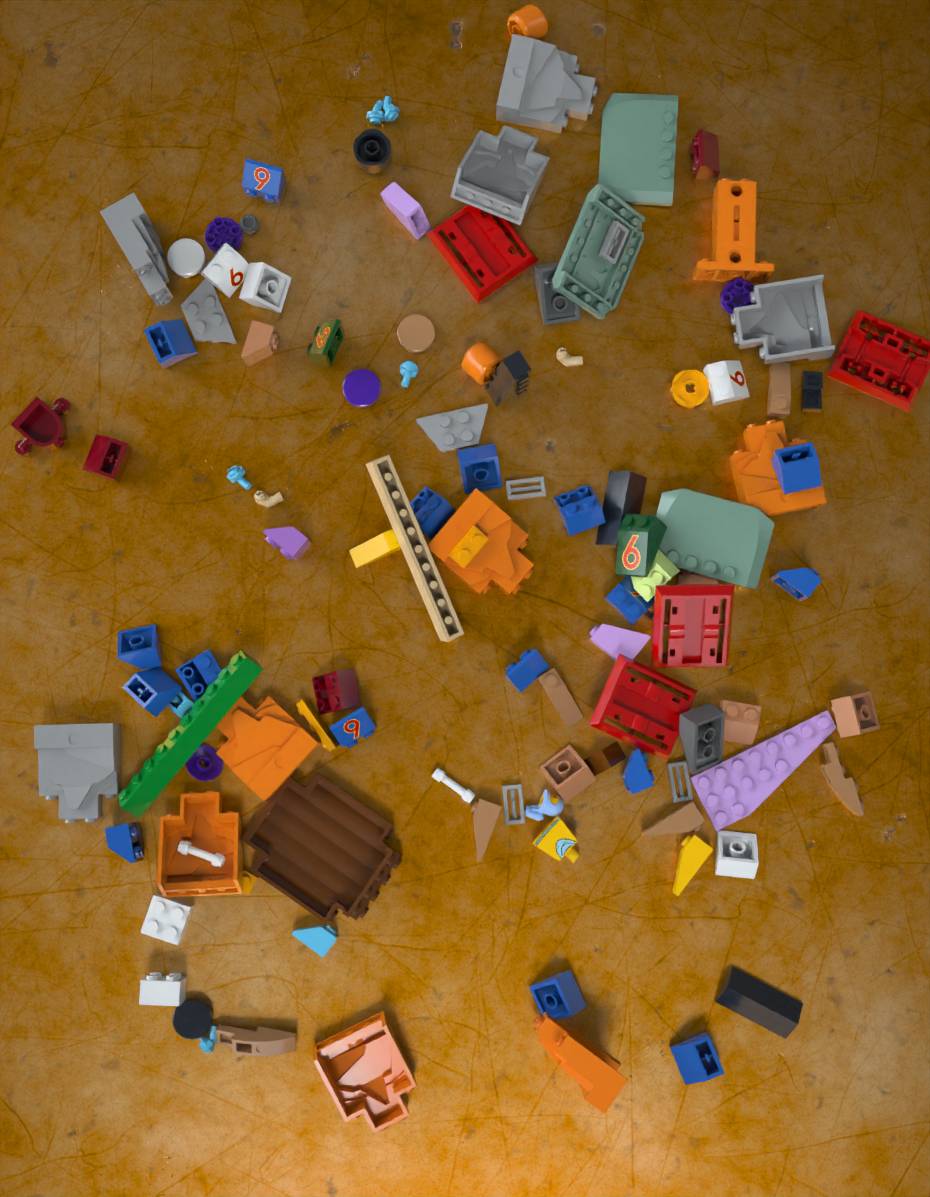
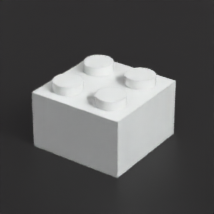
[140,893,194,945]
[139,972,187,1006]

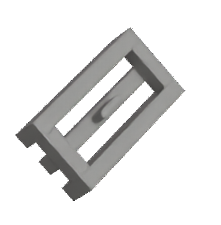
[598,221,630,264]
[506,477,546,501]
[666,761,693,803]
[502,784,525,825]

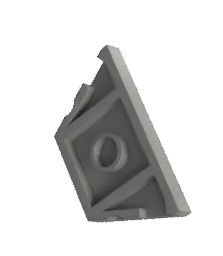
[181,278,237,344]
[416,403,488,453]

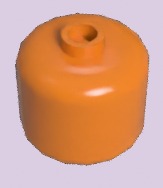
[507,4,548,40]
[462,342,503,385]

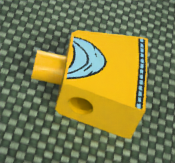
[532,816,581,863]

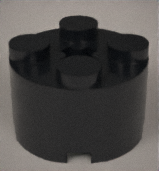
[353,129,392,174]

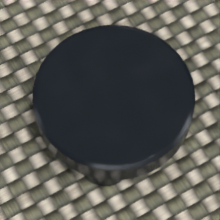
[172,998,213,1040]

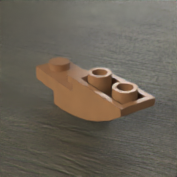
[820,742,865,816]
[216,1024,297,1056]

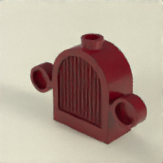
[11,396,71,456]

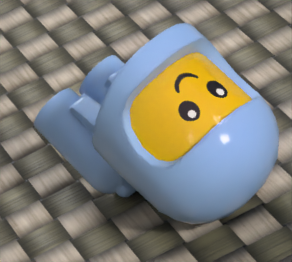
[524,789,564,821]

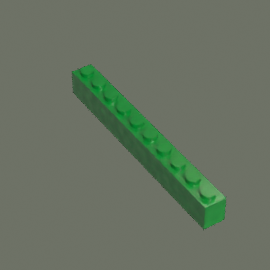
[117,650,263,818]

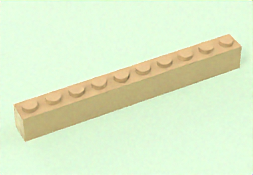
[366,455,464,642]

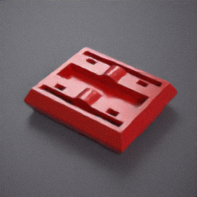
[426,204,539,303]
[827,308,930,412]
[651,584,735,667]
[588,653,698,761]

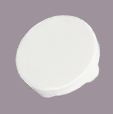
[167,238,206,278]

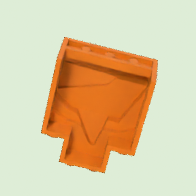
[729,419,826,517]
[427,488,534,596]
[216,696,321,801]
[157,790,243,898]
[313,1010,417,1133]
[533,1011,628,1114]

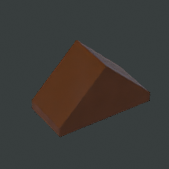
[583,741,626,776]

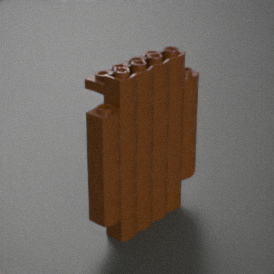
[241,772,402,923]

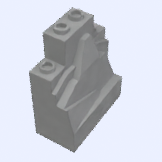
[496,34,598,133]
[450,125,550,225]
[100,192,173,306]
[730,275,835,364]
[34,723,121,823]

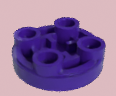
[205,217,243,254]
[720,278,755,315]
[343,369,381,408]

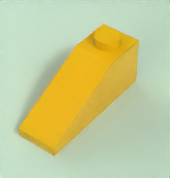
[349,529,401,568]
[673,834,713,896]

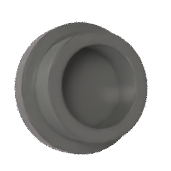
[240,215,259,234]

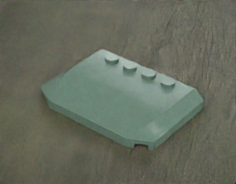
[598,93,678,206]
[552,184,645,319]
[656,488,775,589]

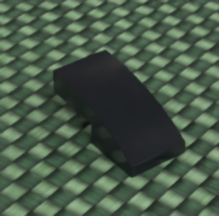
[801,371,823,413]

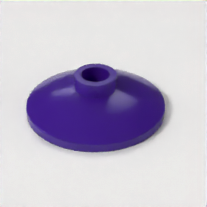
[185,745,223,782]

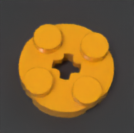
[670,369,709,408]

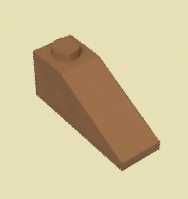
[766,362,791,419]
[537,668,584,728]
[471,798,501,862]
[642,801,705,836]

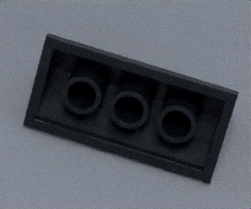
[595,471,647,549]
[715,966,803,1039]

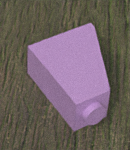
[380,182,431,240]
[589,623,651,661]

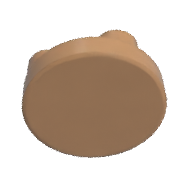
[397,314,435,353]

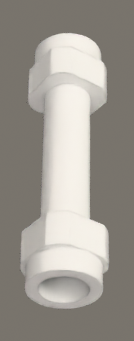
[431,767,476,803]
[177,840,226,867]

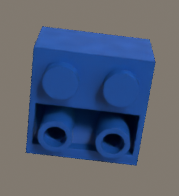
[144,319,197,369]
[771,442,822,495]
[554,485,605,536]
[410,486,456,540]
[505,648,549,693]
[175,649,223,702]
[122,666,182,717]
[621,749,655,794]
[105,822,145,863]
[670,1032,724,1085]

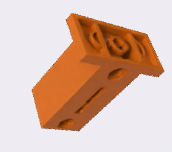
[692,178,774,282]

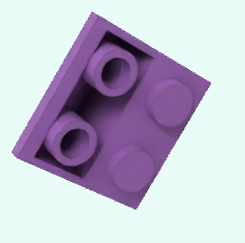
[263,526,311,561]

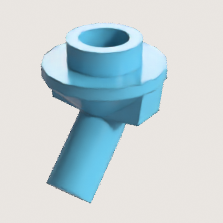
[383,96,399,122]
[366,100,385,124]
[400,361,418,388]
[227,465,252,490]
[199,1026,218,1054]

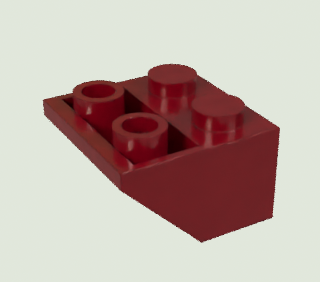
[690,129,720,180]
[82,435,132,483]
[312,668,361,715]

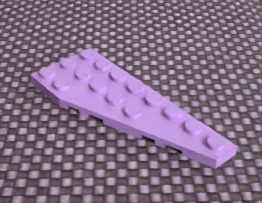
[690,710,836,831]

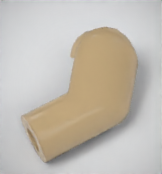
[556,348,583,367]
[254,491,284,507]

